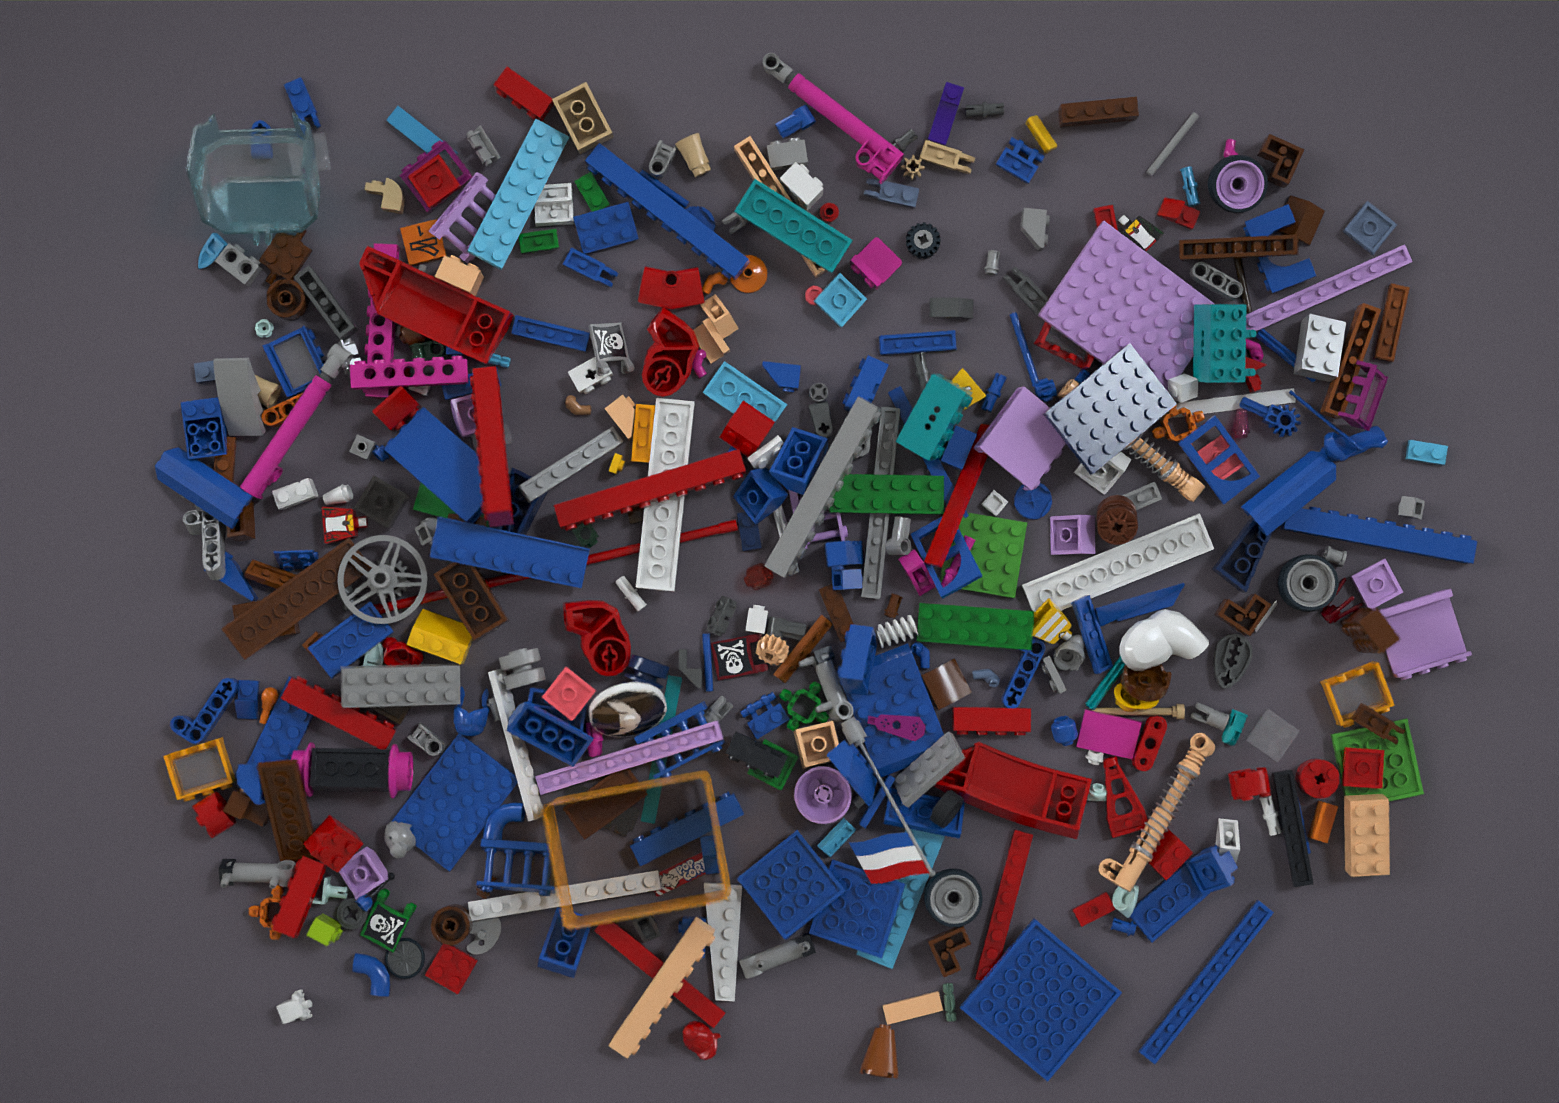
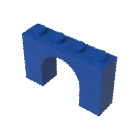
[1243,204,1317,294]

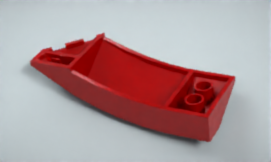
[933,741,1092,840]

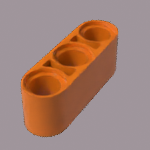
[262,393,303,427]

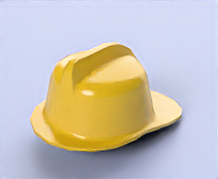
[1114,683,1159,712]

